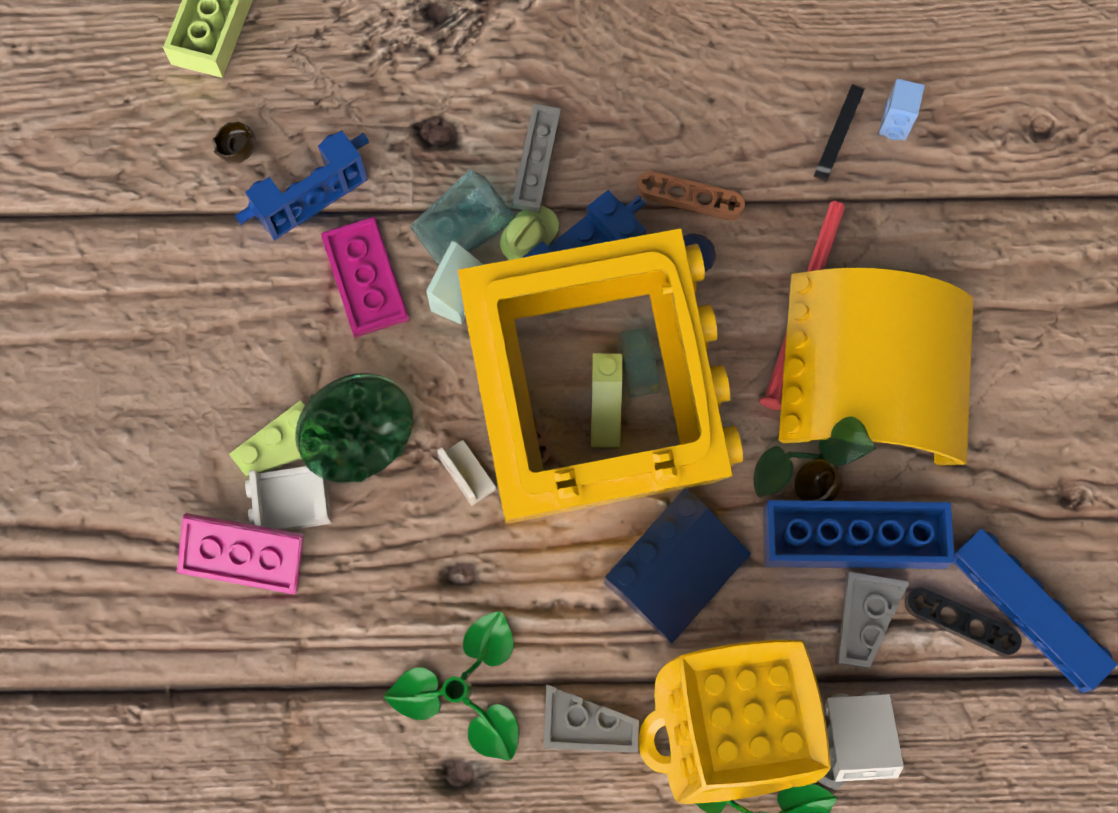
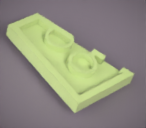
[229,400,337,479]

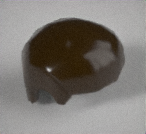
[212,122,256,163]

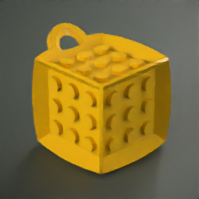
[638,639,831,804]

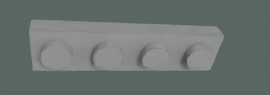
[512,104,561,213]

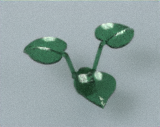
[753,416,876,498]

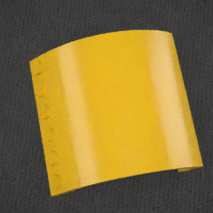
[778,268,973,466]

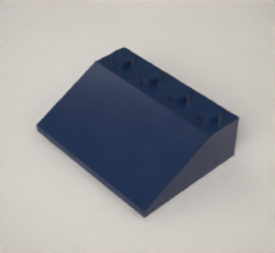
[603,488,751,644]

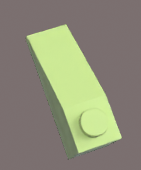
[591,353,622,449]

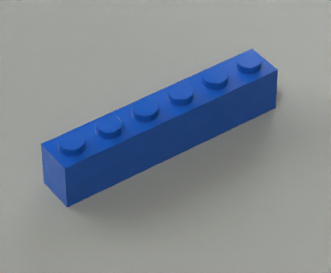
[954,528,1118,693]

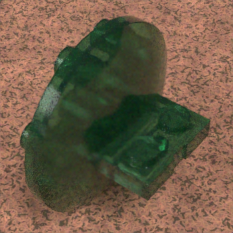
[295,373,413,483]

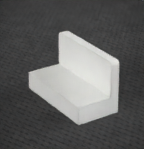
[437,440,496,506]

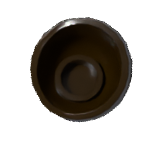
[794,459,842,501]

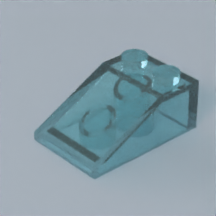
[410,169,515,267]

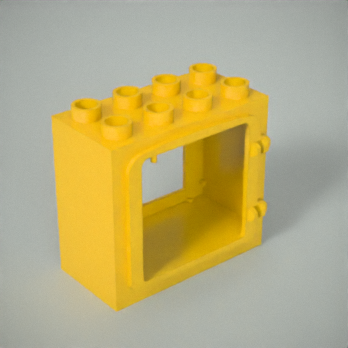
[458,228,743,524]

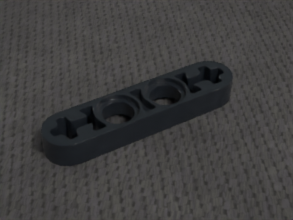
[814,84,865,182]
[905,588,1022,657]

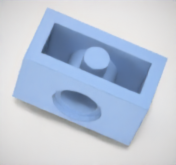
[879,79,925,141]

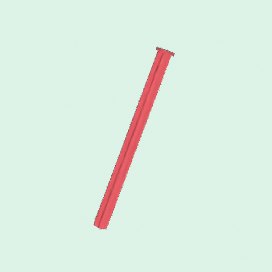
[759,201,845,410]

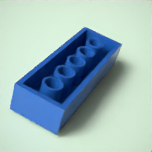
[763,500,955,569]

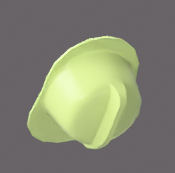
[500,206,559,260]

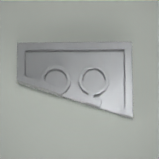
[837,572,909,669]
[544,684,639,753]

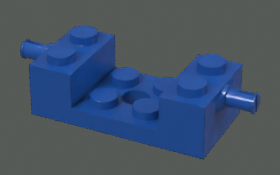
[234,130,369,241]
[522,190,646,258]

